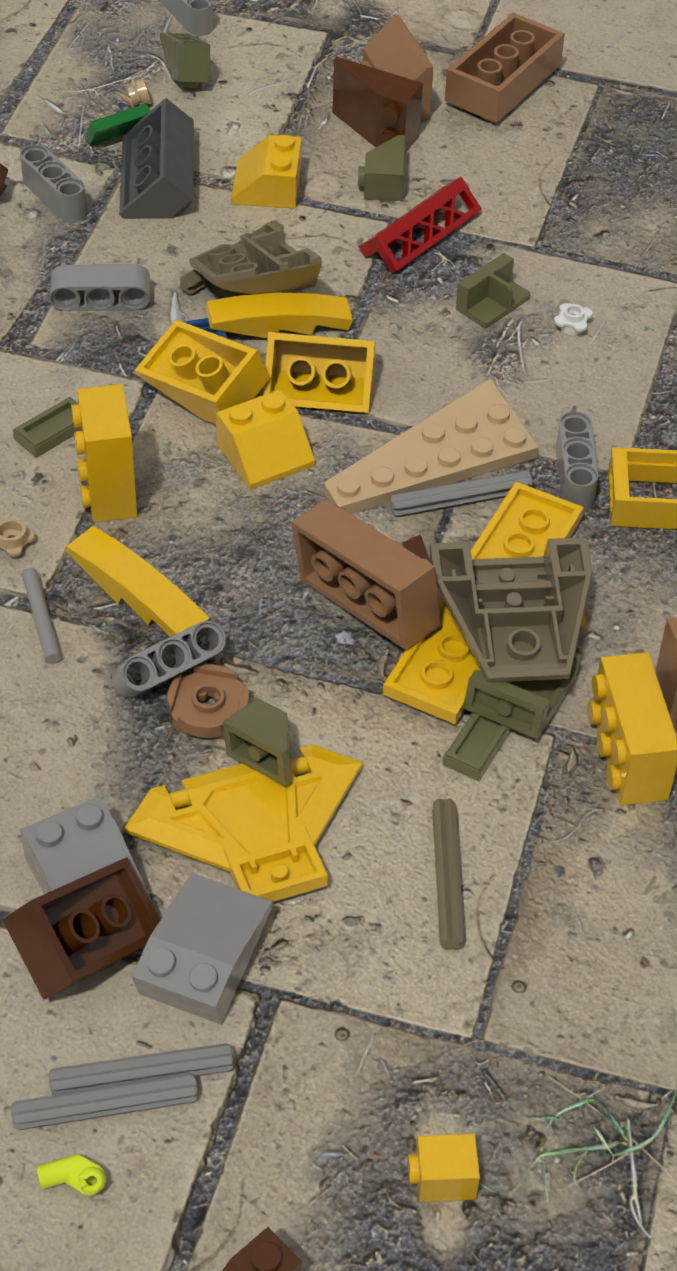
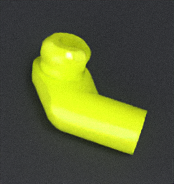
[35,1154,106,1196]

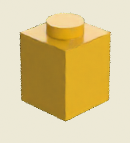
[407,1133,480,1202]

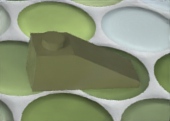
[160,32,210,88]

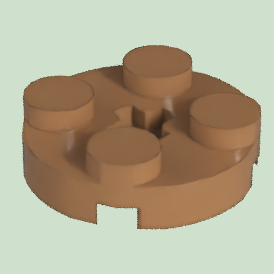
[167,664,249,739]

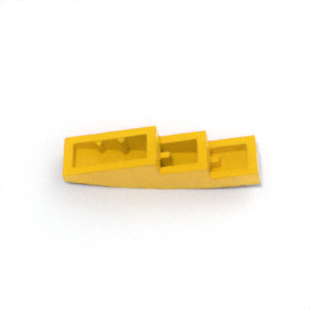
[205,292,353,339]
[64,525,210,637]

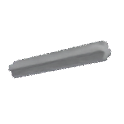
[390,470,533,516]
[49,1043,234,1095]
[11,1074,198,1130]

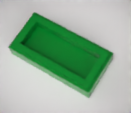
[85,103,150,146]

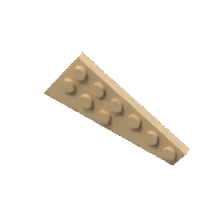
[323,378,539,514]

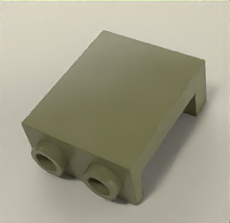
[463,651,581,739]

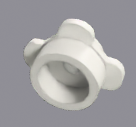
[554,303,593,335]

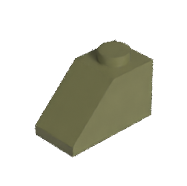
[358,135,405,201]
[223,698,291,787]

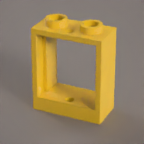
[608,447,677,529]

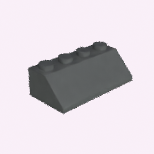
[119,98,194,219]

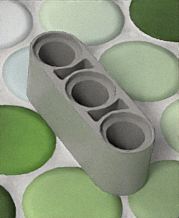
[159,0,213,36]
[20,144,86,222]
[49,264,150,311]
[556,411,598,512]
[112,621,226,698]

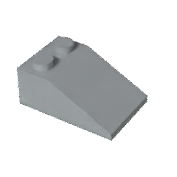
[20,796,159,917]
[132,873,273,1025]

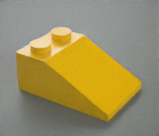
[134,320,270,425]

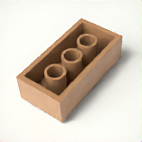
[444,13,565,123]
[292,499,441,651]

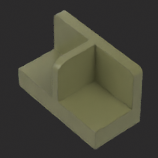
[456,253,530,328]

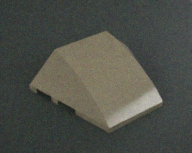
[189,222,322,294]

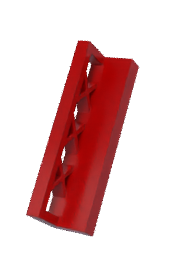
[358,176,482,274]

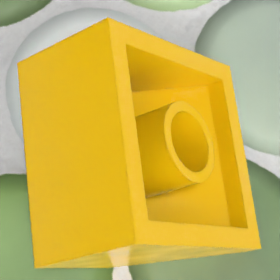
[231,135,302,209]
[216,389,315,490]

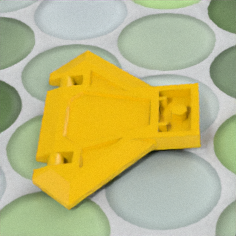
[124,744,363,902]

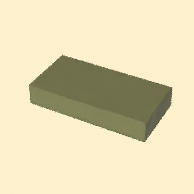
[13,397,81,458]
[443,713,513,781]

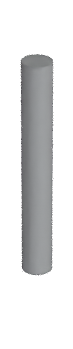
[22,568,61,664]

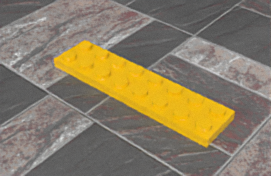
[383,482,584,725]

